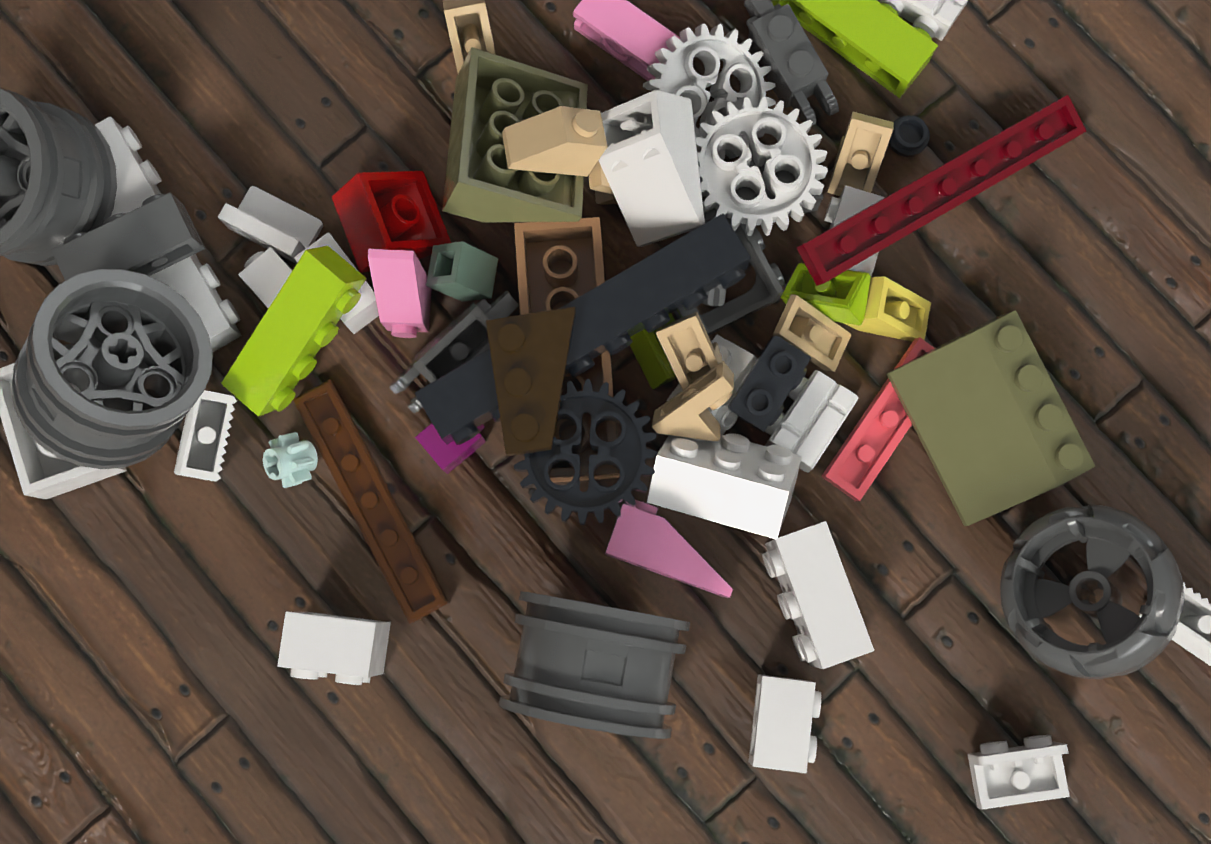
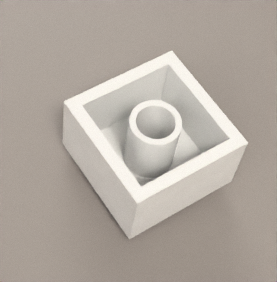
[277,612,391,685]

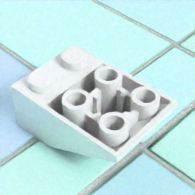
[598,90,705,247]

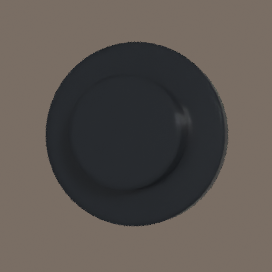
[889,115,930,157]

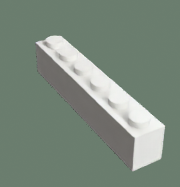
[95,116,242,352]

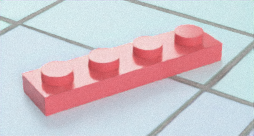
[821,337,935,501]

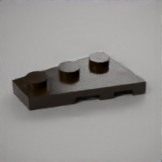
[486,306,576,456]

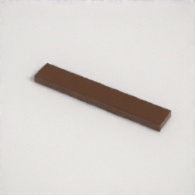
[293,379,449,624]

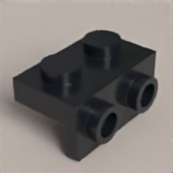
[728,336,811,432]

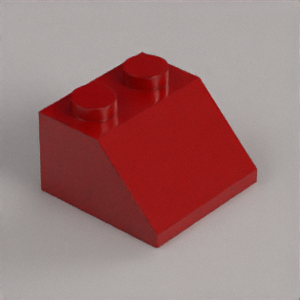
[332,171,451,272]

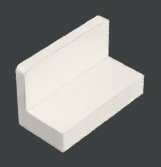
[218,186,323,264]

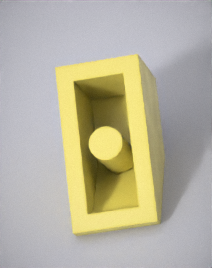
[844,276,931,342]

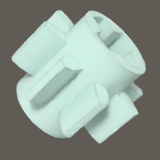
[263,432,318,488]

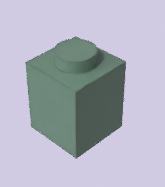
[426,241,498,302]

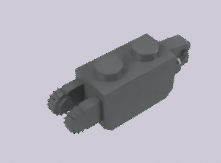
[744,0,839,126]
[389,291,520,413]

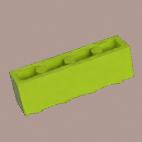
[771,0,938,98]
[221,246,367,417]

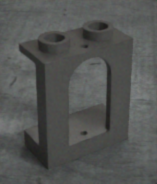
[673,223,785,336]

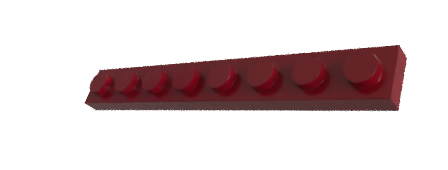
[796,95,1087,286]

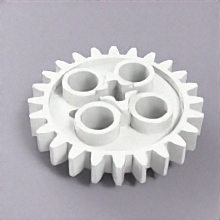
[643,24,776,161]
[695,97,828,236]

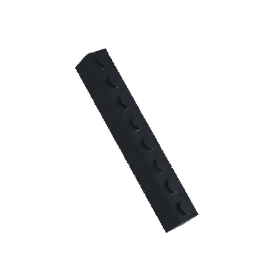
[415,213,751,445]

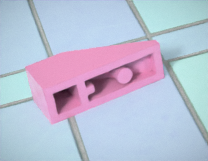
[368,249,432,338]
[605,500,733,598]

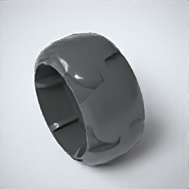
[1000,504,1184,679]

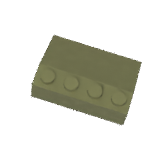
[442,47,588,222]
[887,310,1095,526]

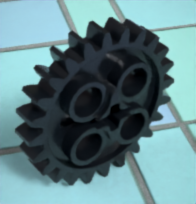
[514,379,658,526]

